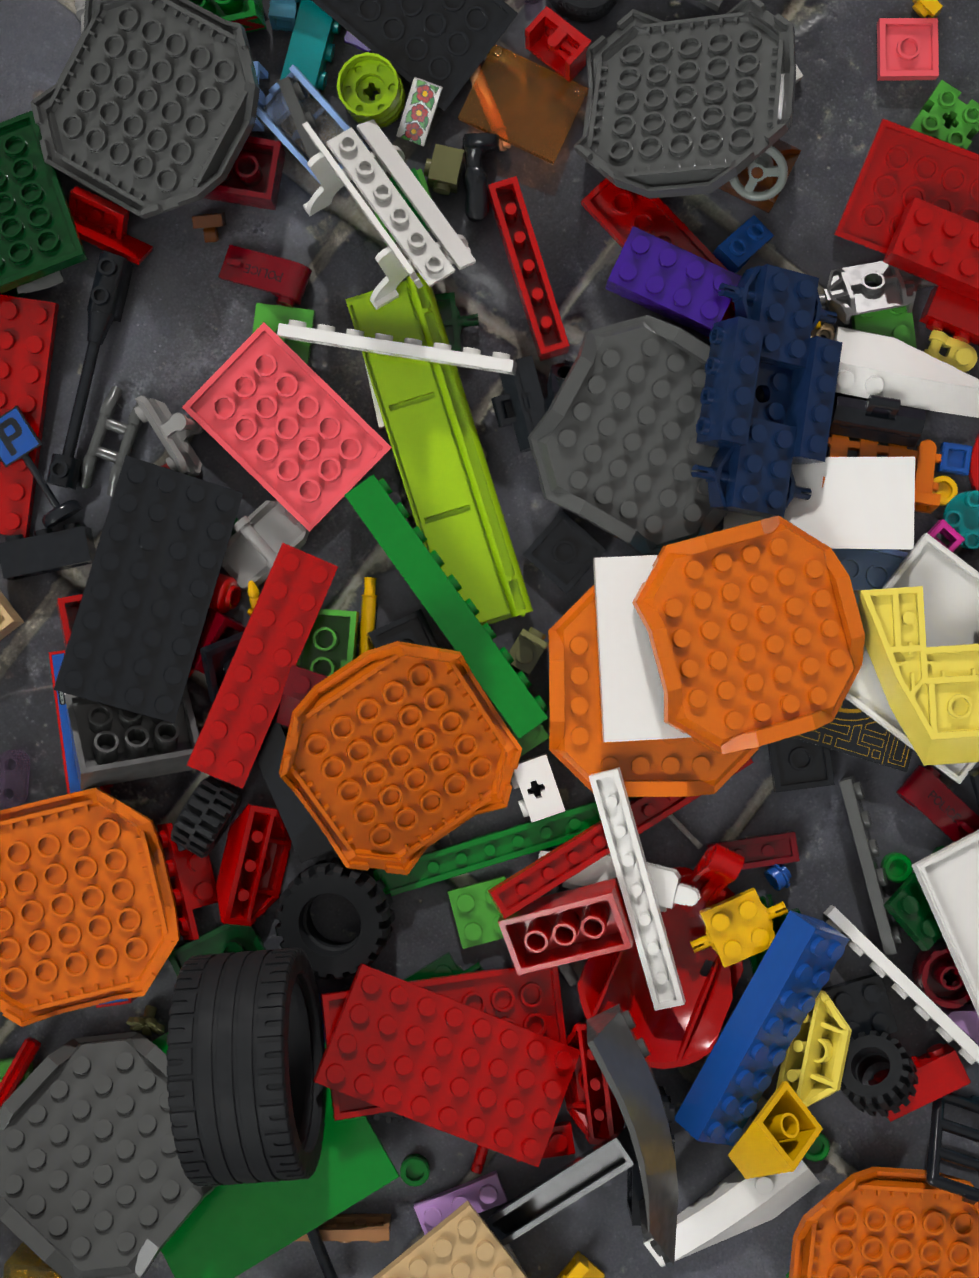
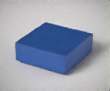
[937,442,973,476]

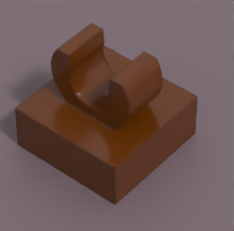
[192,212,227,243]

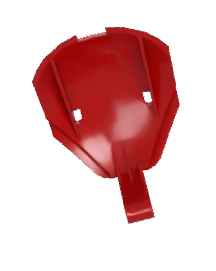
[577,843,745,1069]

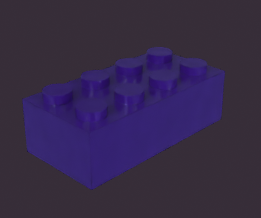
[605,226,742,337]

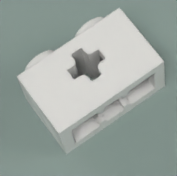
[511,753,565,822]

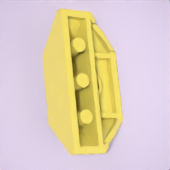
[776,990,852,1107]

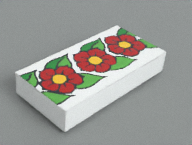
[396,77,443,146]

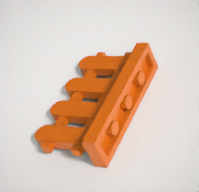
[822,434,942,514]

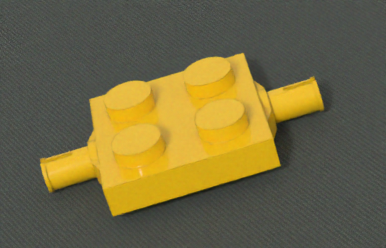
[690,887,788,968]

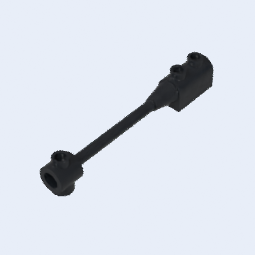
[46,252,134,490]

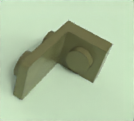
[509,627,549,675]

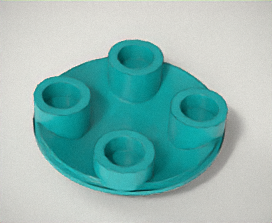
[943,490,979,549]

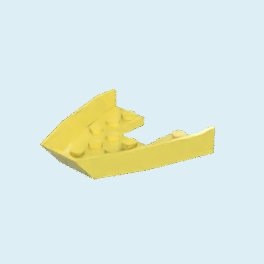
[853,586,979,766]

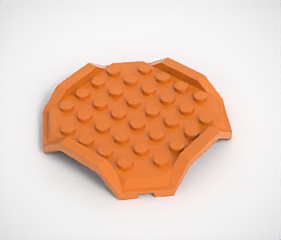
[632,515,865,754]
[548,585,759,797]
[279,641,522,875]
[0,787,180,1027]
[789,1166,979,1278]

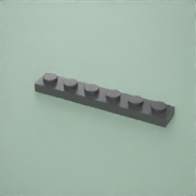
[839,775,903,955]

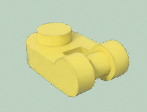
[924,330,977,373]

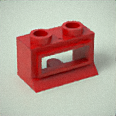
[525,6,592,83]

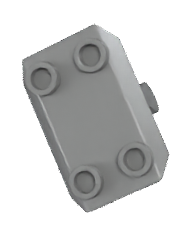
[134,395,204,477]
[222,500,309,590]

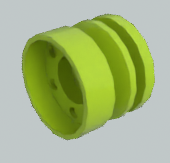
[337,52,406,128]

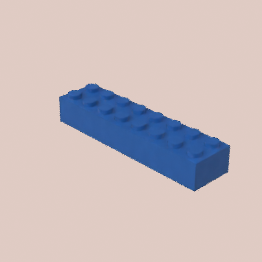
[675,910,849,1146]

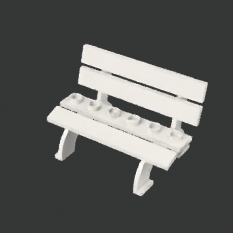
[302,119,476,310]

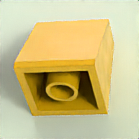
[728,1081,823,1179]

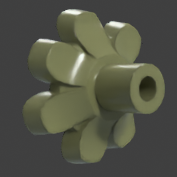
[126,1005,165,1036]

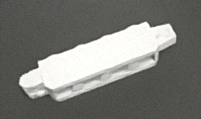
[538,850,701,912]

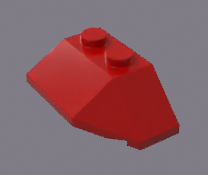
[216,804,292,926]
[565,1022,625,1145]

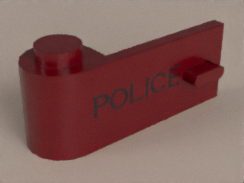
[218,245,312,308]
[896,765,979,842]

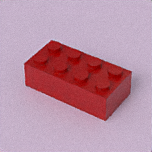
[883,197,979,302]
[498,878,634,975]

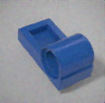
[712,215,774,273]

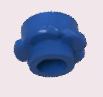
[764,864,792,891]

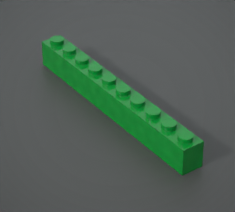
[344,474,549,739]

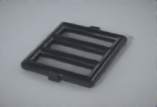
[926,1092,979,1205]

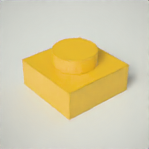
[912,0,943,18]

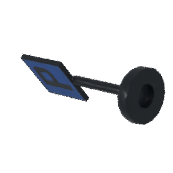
[0,406,83,529]

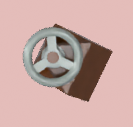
[719,139,801,213]

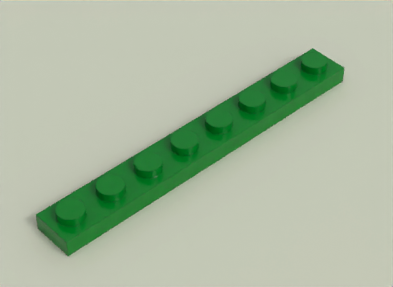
[373,801,601,896]

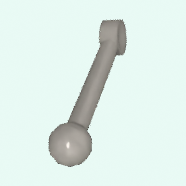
[668,814,703,849]

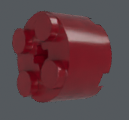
[912,942,971,1009]

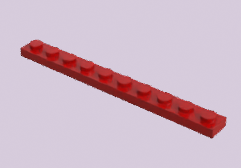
[488,758,754,919]

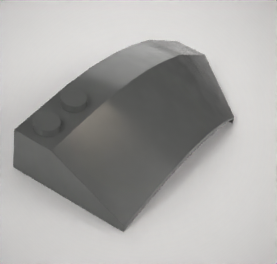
[586,1004,679,1268]

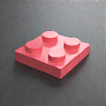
[877,18,939,81]

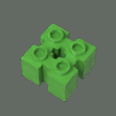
[909,80,979,150]

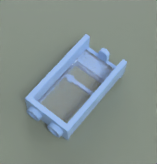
[257,65,371,182]

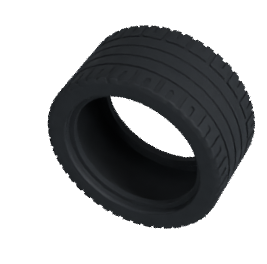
[166,947,326,1187]

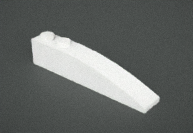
[834,326,979,418]
[643,1159,820,1267]

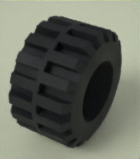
[171,776,242,858]
[840,1031,918,1117]

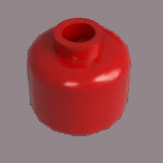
[209,573,241,613]

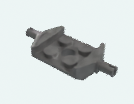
[819,261,937,324]

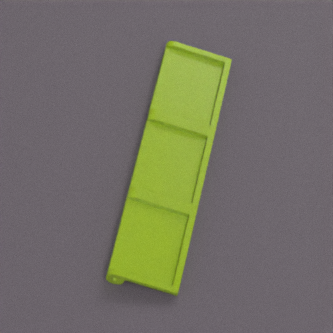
[345,273,533,625]

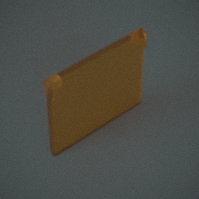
[458,44,589,164]

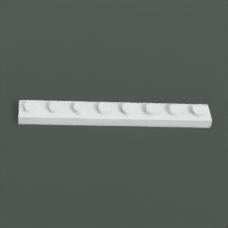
[277,320,517,375]
[589,767,686,1011]
[823,905,979,1065]

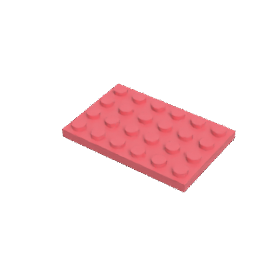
[182,322,392,532]

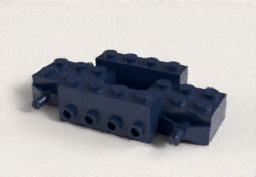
[691,264,843,518]

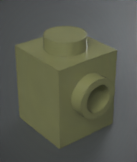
[424,144,465,195]

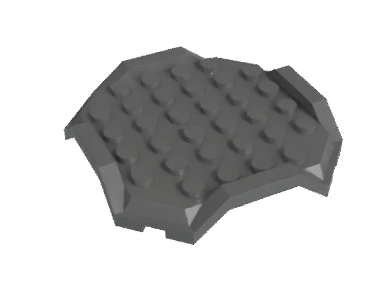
[30,0,260,219]
[574,0,796,199]
[528,315,728,556]
[0,1031,217,1278]

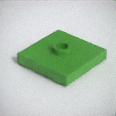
[252,303,316,366]

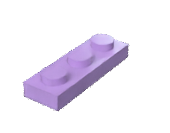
[414,1171,507,1235]

